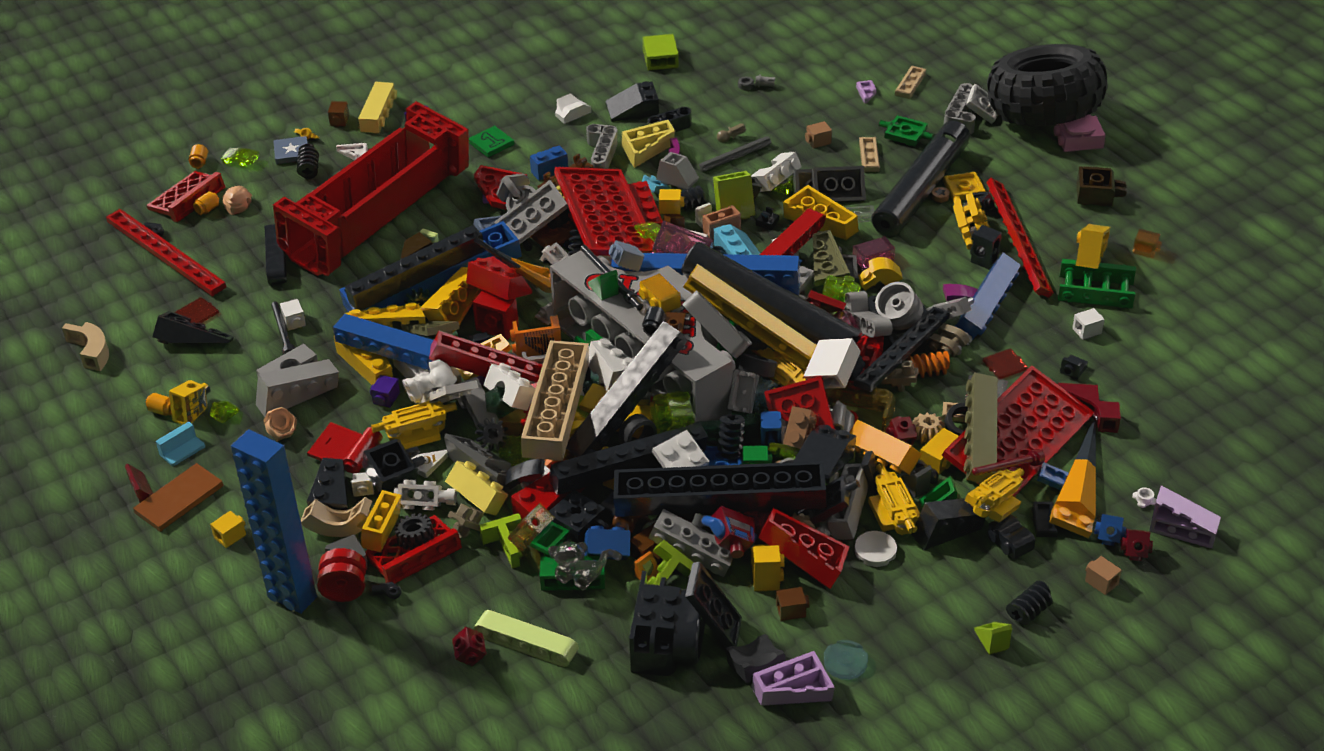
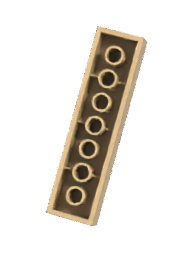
[521,340,589,461]

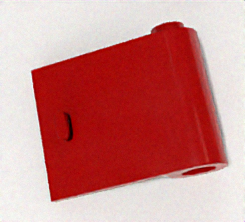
[307,422,383,474]

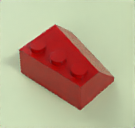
[466,256,532,300]

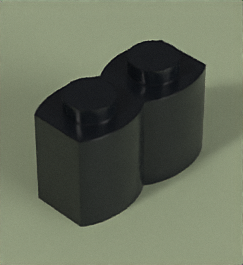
[988,514,1036,559]

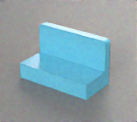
[156,421,205,466]

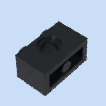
[970,225,1002,270]

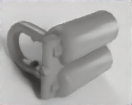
[830,400,855,432]

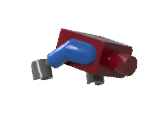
[692,506,758,558]

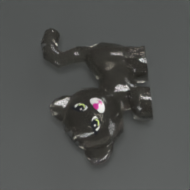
[548,542,622,590]

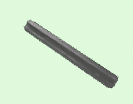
[699,136,771,172]

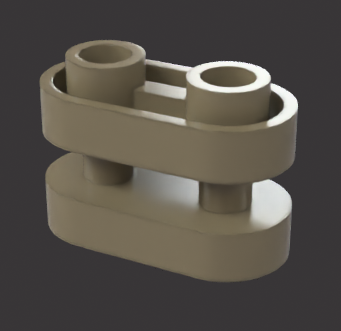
[928,323,970,357]

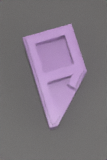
[856,80,876,103]

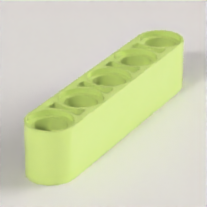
[473,610,579,667]

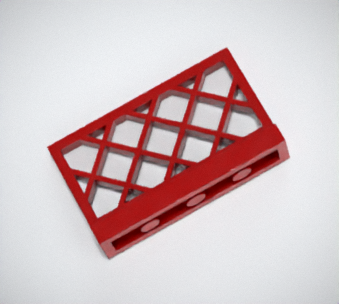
[146,171,225,222]
[365,515,462,584]

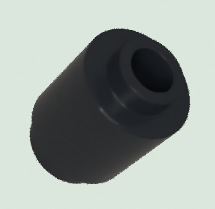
[642,306,665,335]

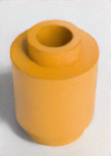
[189,144,208,169]
[193,191,219,215]
[146,393,172,416]

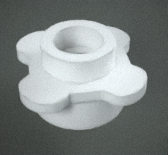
[1132,488,1157,508]

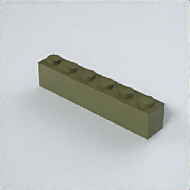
[964,372,998,483]

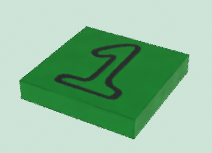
[469,126,515,157]

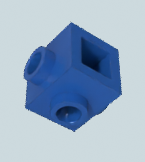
[1094,514,1126,546]

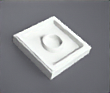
[966,84,997,124]

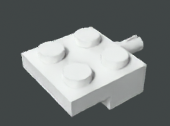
[652,430,709,468]

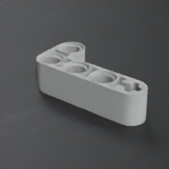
[944,83,976,134]
[586,124,618,169]
[683,290,752,359]
[844,291,893,337]
[457,377,506,447]

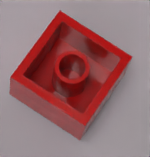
[473,290,519,340]

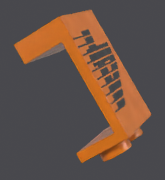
[510,315,561,358]

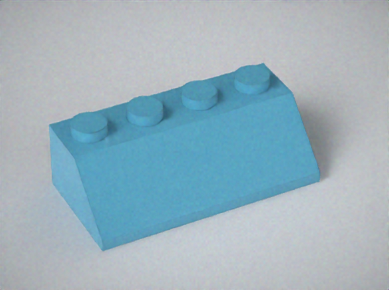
[714,224,760,255]

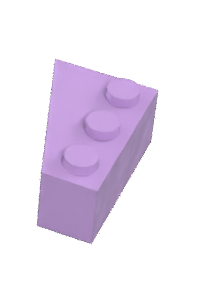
[1149,486,1221,548]
[751,651,835,706]

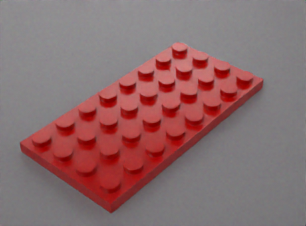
[554,167,659,256]
[942,366,1095,497]

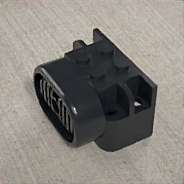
[629,571,705,676]

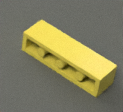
[358,82,397,133]

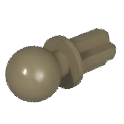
[717,123,746,142]

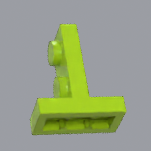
[479,513,523,569]
[647,540,694,585]

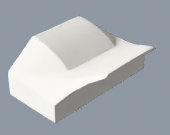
[555,94,591,124]

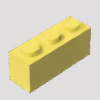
[445,461,508,515]

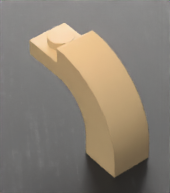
[62,322,109,371]
[301,497,372,537]

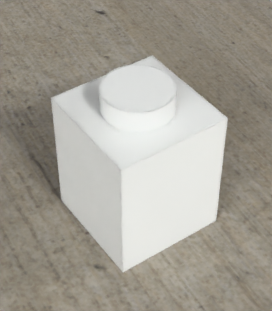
[280,299,306,331]
[1072,308,1104,340]

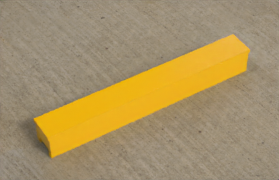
[683,264,817,371]

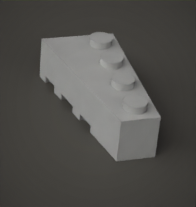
[256,359,339,417]

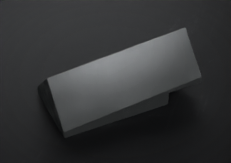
[792,166,866,202]
[444,434,518,493]

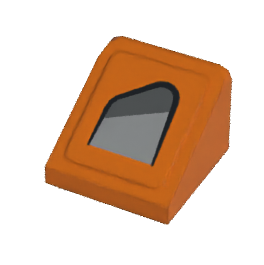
[634,551,659,582]

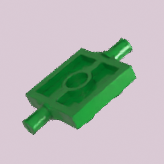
[879,115,934,146]

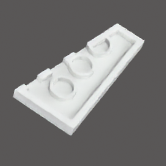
[419,380,478,404]

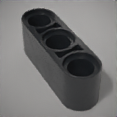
[648,107,692,132]

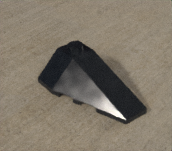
[152,311,234,344]

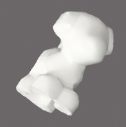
[402,359,457,403]

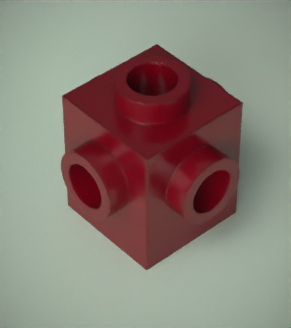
[886,416,917,446]
[1121,529,1153,561]
[452,627,487,666]

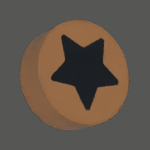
[932,187,949,203]

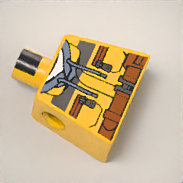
[169,380,211,425]

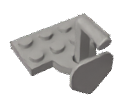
[494,173,569,244]

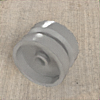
[875,282,923,330]

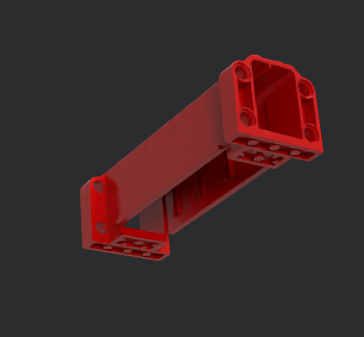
[273,101,469,276]

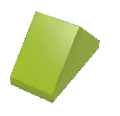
[974,622,1012,655]

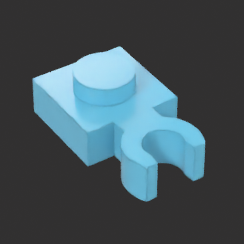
[642,175,670,194]

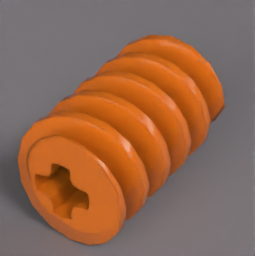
[907,351,950,378]

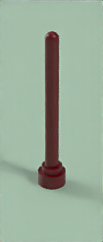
[972,449,1045,476]

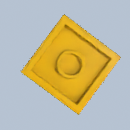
[943,172,986,201]

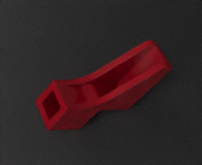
[1058,383,1121,433]

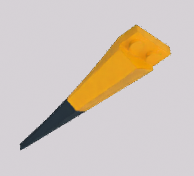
[474,237,552,293]
[1049,420,1096,538]

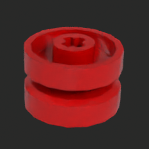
[317,548,366,602]

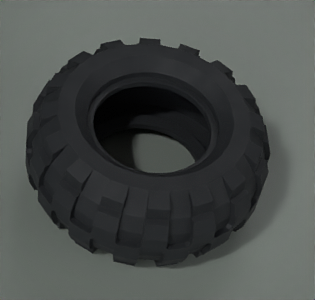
[987,44,1108,126]

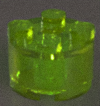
[822,275,861,314]
[650,391,695,433]

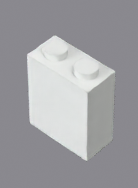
[803,338,861,388]

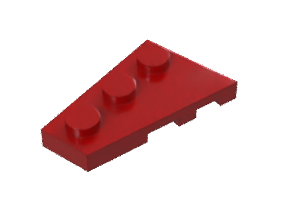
[804,290,846,313]

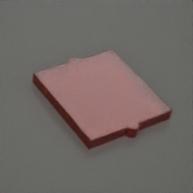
[175,297,219,323]
[982,348,1028,380]

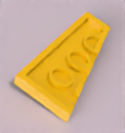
[345,302,426,325]

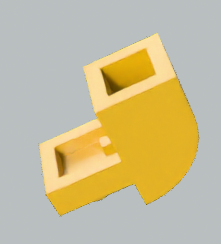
[858,257,903,291]

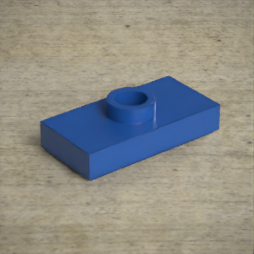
[1037,462,1069,490]

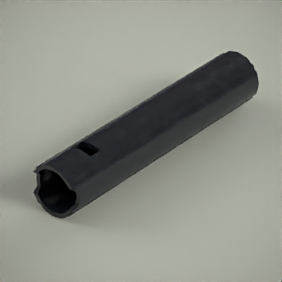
[871,120,971,237]
[681,242,862,345]

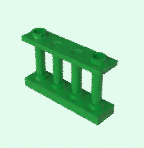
[1058,259,1136,308]

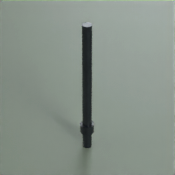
[580,245,643,311]

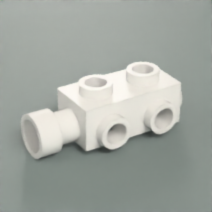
[394,480,457,510]

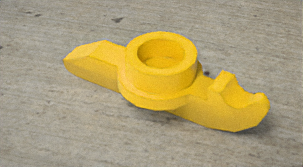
[294,128,319,140]

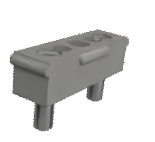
[926,297,975,319]

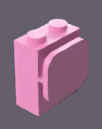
[1054,114,1106,152]

